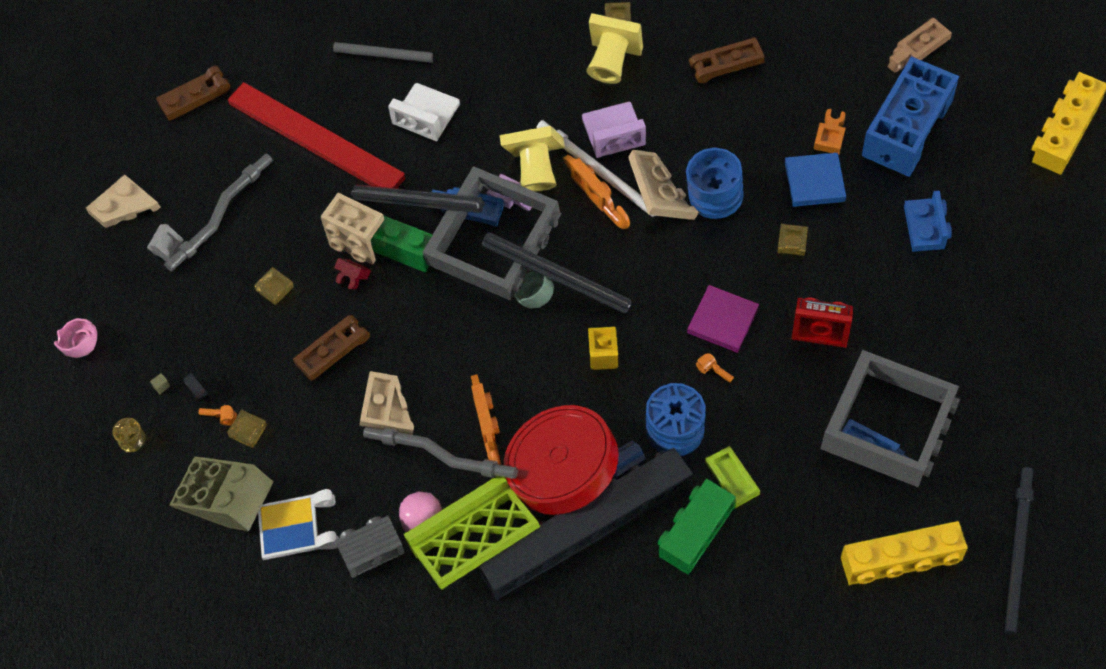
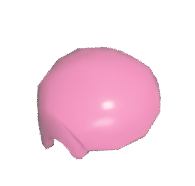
[54,318,97,358]
[399,492,442,532]

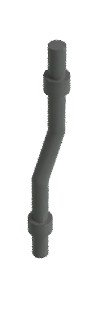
[165,154,273,271]
[363,427,518,479]

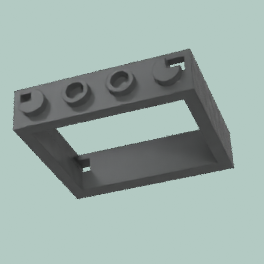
[422,166,561,301]
[820,350,960,487]

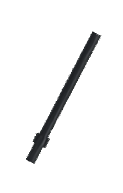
[1004,467,1034,635]

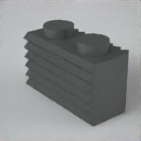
[335,516,404,577]

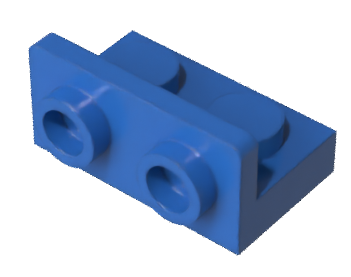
[904,191,951,252]

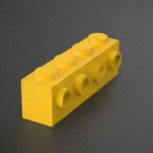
[1031,72,1106,175]
[841,521,967,585]

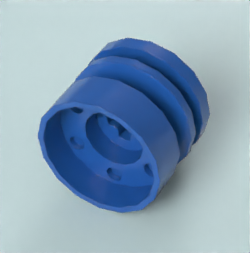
[686,148,744,219]
[646,383,706,456]

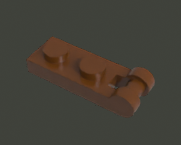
[689,37,765,83]
[156,66,230,121]
[293,315,370,381]

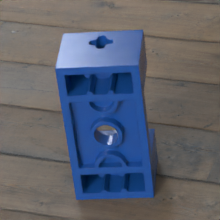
[862,56,959,177]

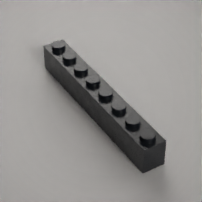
[478,447,693,600]

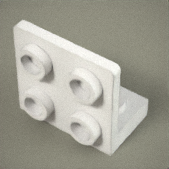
[388,83,460,141]

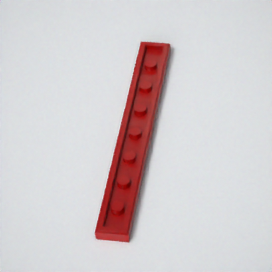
[228,82,405,188]

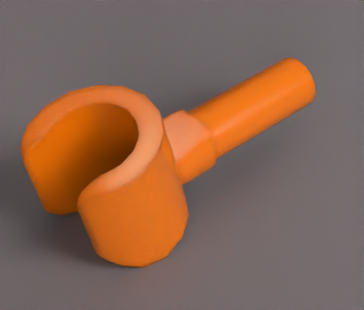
[696,354,734,383]
[199,405,237,426]

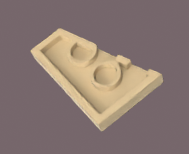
[628,150,699,220]

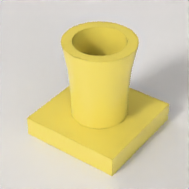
[587,13,643,84]
[500,126,565,192]

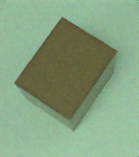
[150,373,171,395]

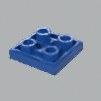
[785,153,846,207]

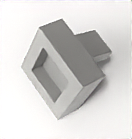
[147,224,184,261]

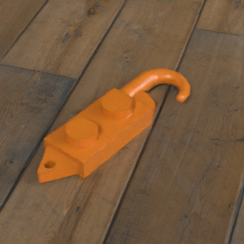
[563,155,630,229]
[471,375,501,465]

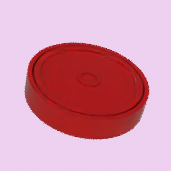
[504,405,619,515]

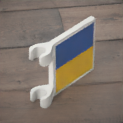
[258,489,338,560]

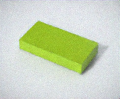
[705,446,760,508]

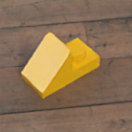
[588,327,618,370]

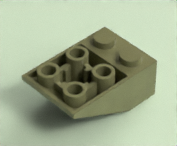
[170,456,273,531]

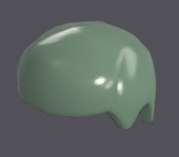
[514,271,554,308]

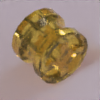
[113,418,146,452]

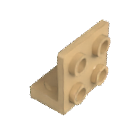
[321,193,384,265]

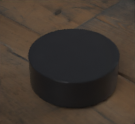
[183,373,208,400]

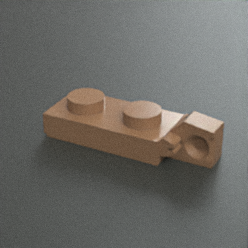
[888,18,952,73]

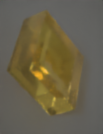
[605,3,631,22]
[778,224,808,255]
[254,267,294,305]
[227,410,267,448]

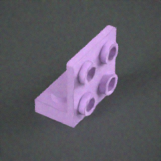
[582,102,646,158]

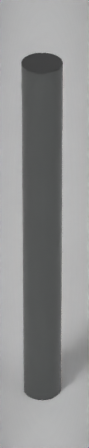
[333,42,433,63]

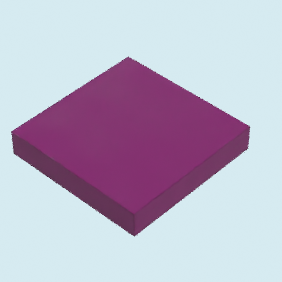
[687,285,759,353]

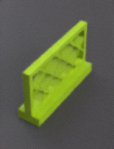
[404,476,540,589]

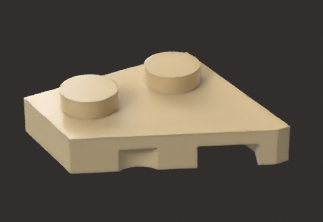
[86,175,160,228]
[360,371,414,435]

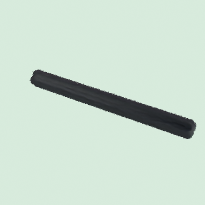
[351,185,485,213]
[482,232,631,314]

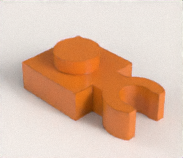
[814,109,846,155]

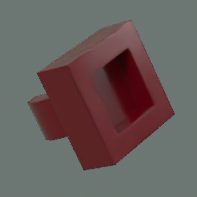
[334,258,371,290]

